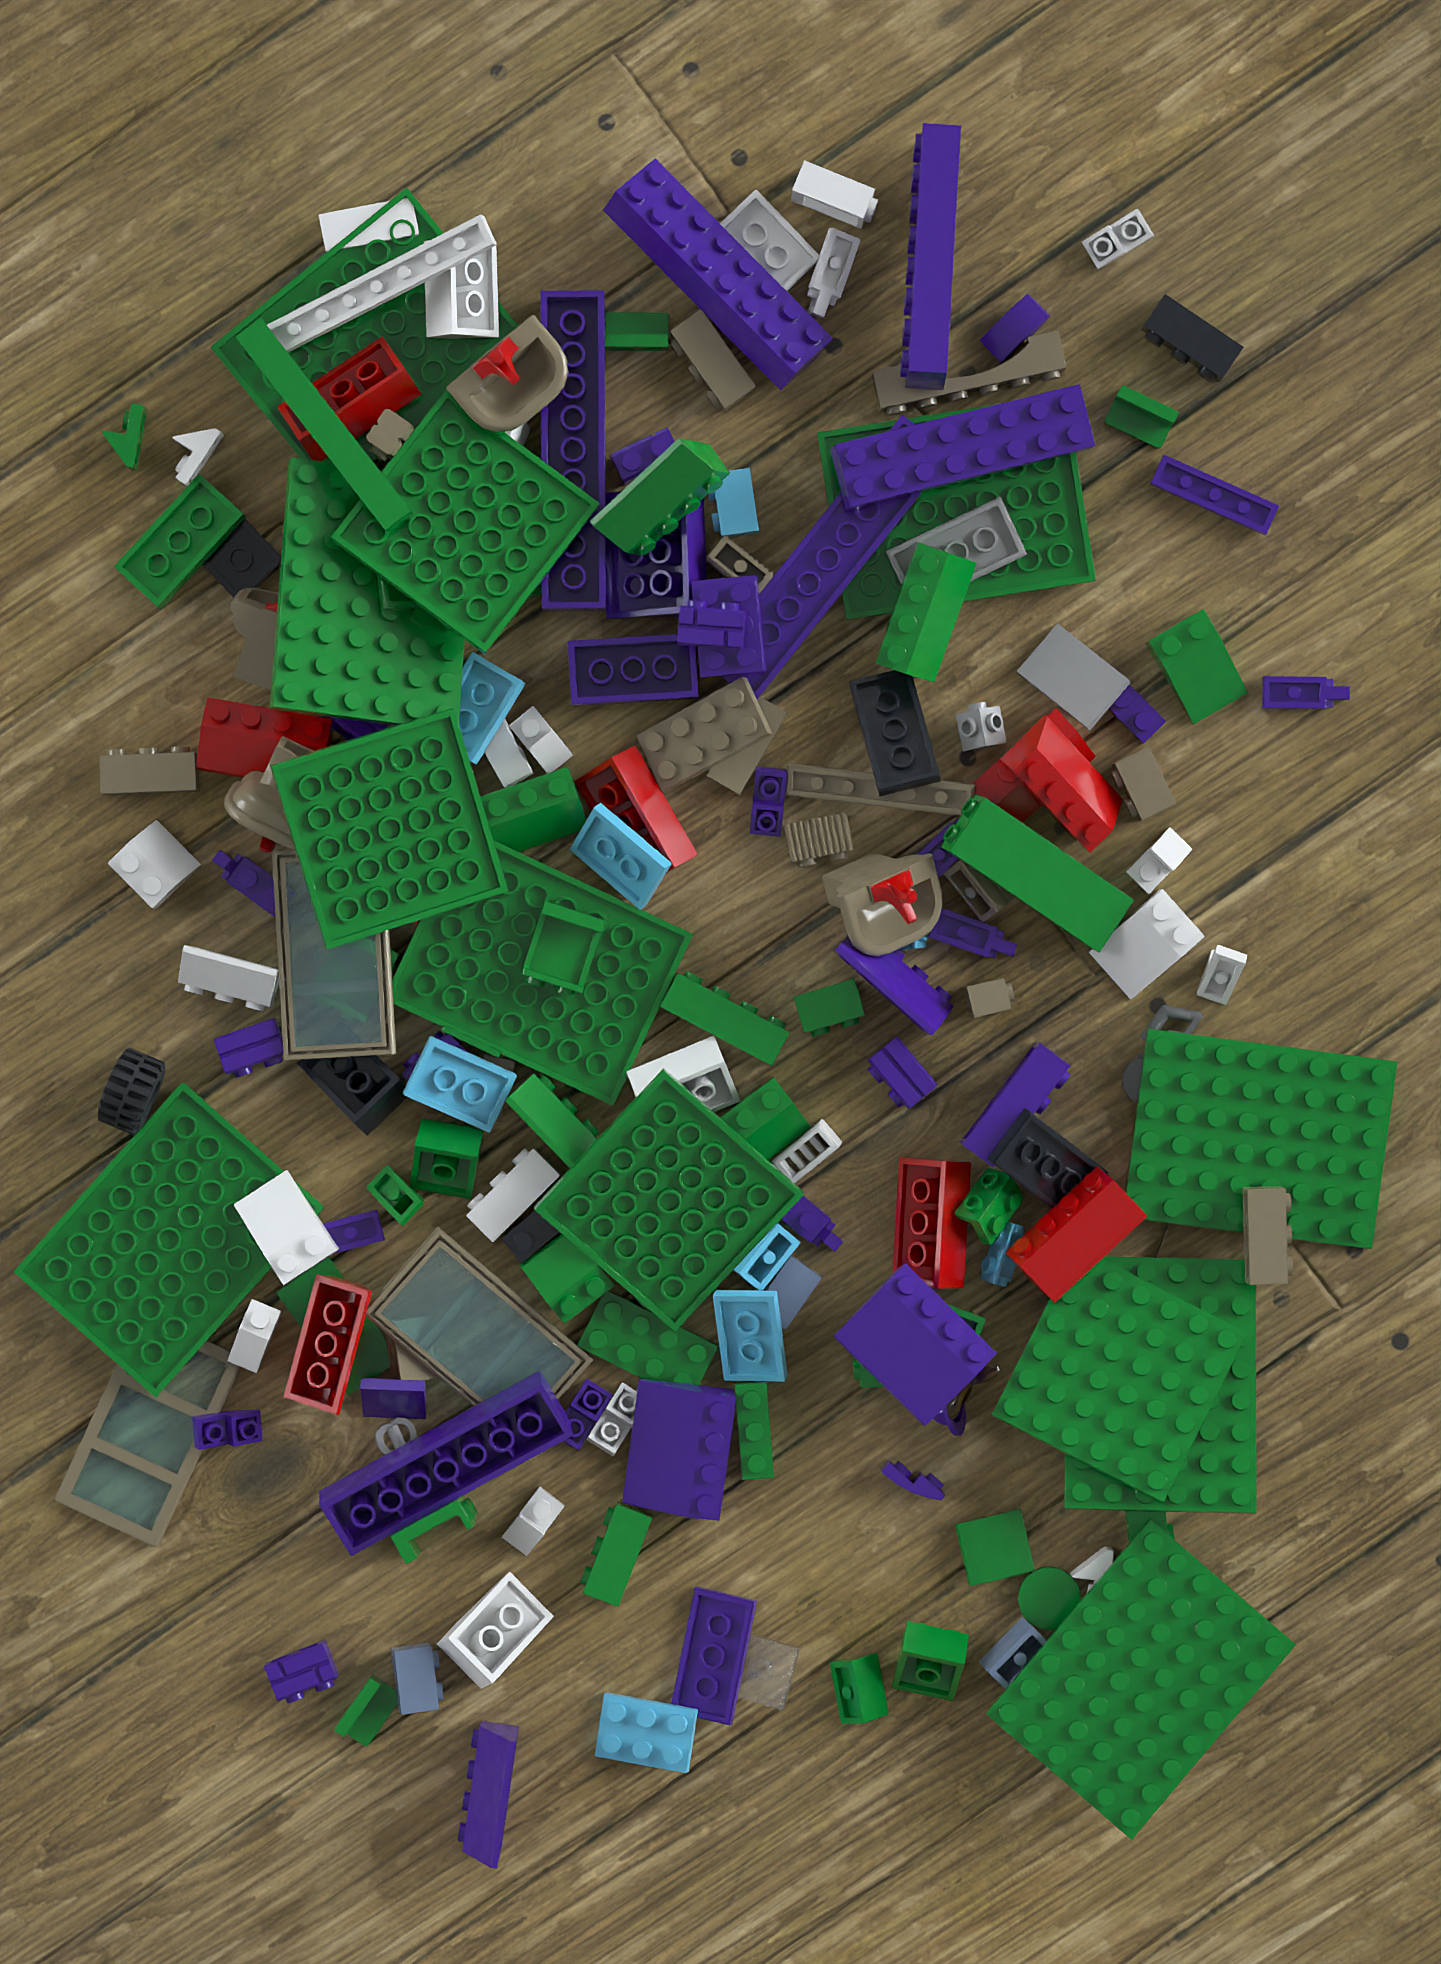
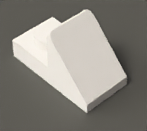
[172,428,224,486]
[509,706,573,774]
[1125,827,1192,894]
[1196,945,1247,1005]
[502,1486,565,1556]
[1070,1546,1114,1592]

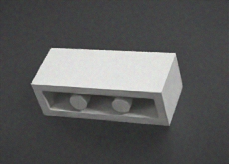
[319,198,419,252]
[466,1148,561,1242]

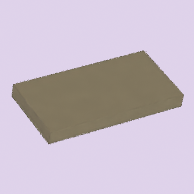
[637,677,772,792]

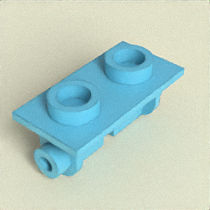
[980,1222,1025,1287]

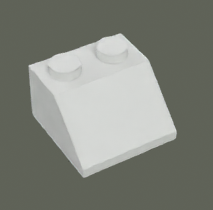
[108,820,201,909]

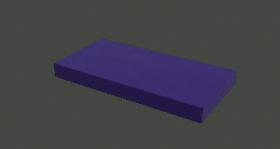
[671,1586,757,1726]

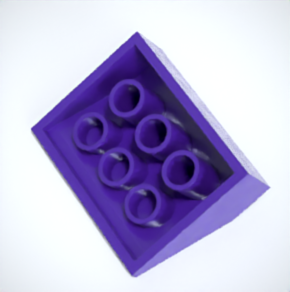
[606,491,707,619]
[833,935,954,1036]
[833,1263,997,1426]
[622,1379,736,1521]
[458,1721,519,1869]

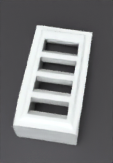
[772,1119,842,1183]

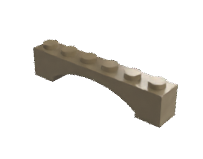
[872,330,1067,415]

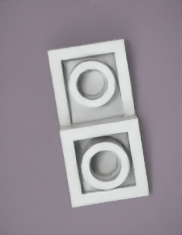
[1082,209,1154,269]
[485,719,534,788]
[586,1383,637,1456]

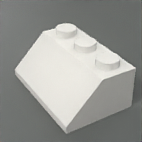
[424,240,499,339]
[178,945,279,1011]
[626,1036,741,1112]

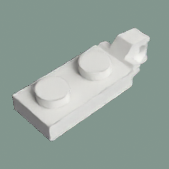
[807,228,860,318]

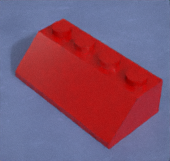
[277,336,421,462]
[196,697,333,778]
[972,708,1096,823]
[1000,715,1123,853]
[574,746,698,874]
[892,1157,971,1288]
[1005,1166,1147,1303]
[284,1274,372,1415]

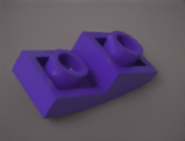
[979,294,1050,363]
[750,766,787,837]
[562,1379,613,1451]
[192,1409,263,1450]
[880,1460,945,1500]

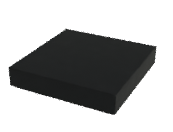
[203,519,281,598]

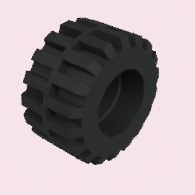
[98,1048,165,1135]

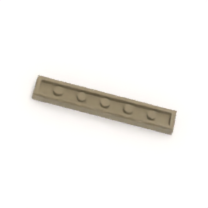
[785,763,976,816]

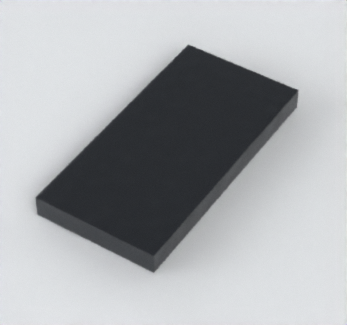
[849,670,941,797]
[987,1108,1109,1208]

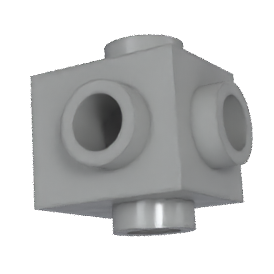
[956,702,1007,751]

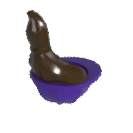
[933,1365,1000,1436]

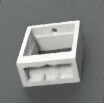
[791,160,878,229]

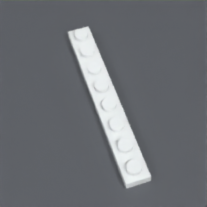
[267,215,497,352]

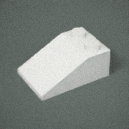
[1089,889,1205,1000]
[234,1170,339,1285]
[437,1572,554,1688]

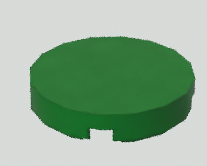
[1017,1566,1081,1630]

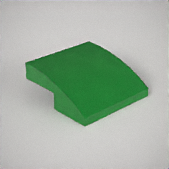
[955,1508,1035,1586]

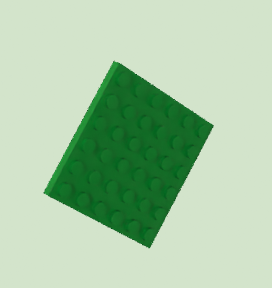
[331,390,600,655]
[270,708,508,950]
[534,1068,804,1331]
[991,1259,1248,1504]

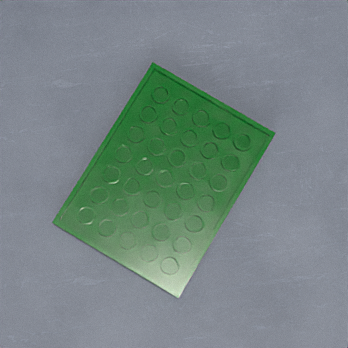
[211,188,518,463]
[817,404,1096,621]
[270,457,465,726]
[392,840,693,1106]
[1125,1028,1398,1249]
[13,1082,325,1398]
[1064,1256,1257,1514]
[985,1519,1296,1840]

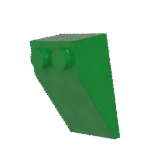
[1145,609,1248,725]

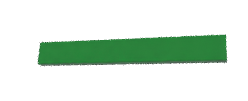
[236,318,413,533]

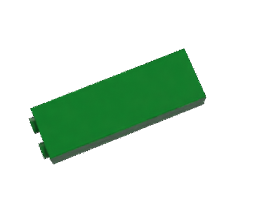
[941,794,1134,953]

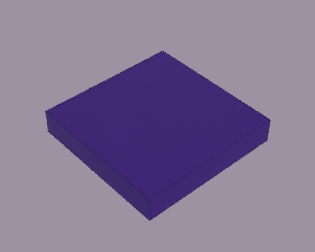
[360,1378,427,1419]

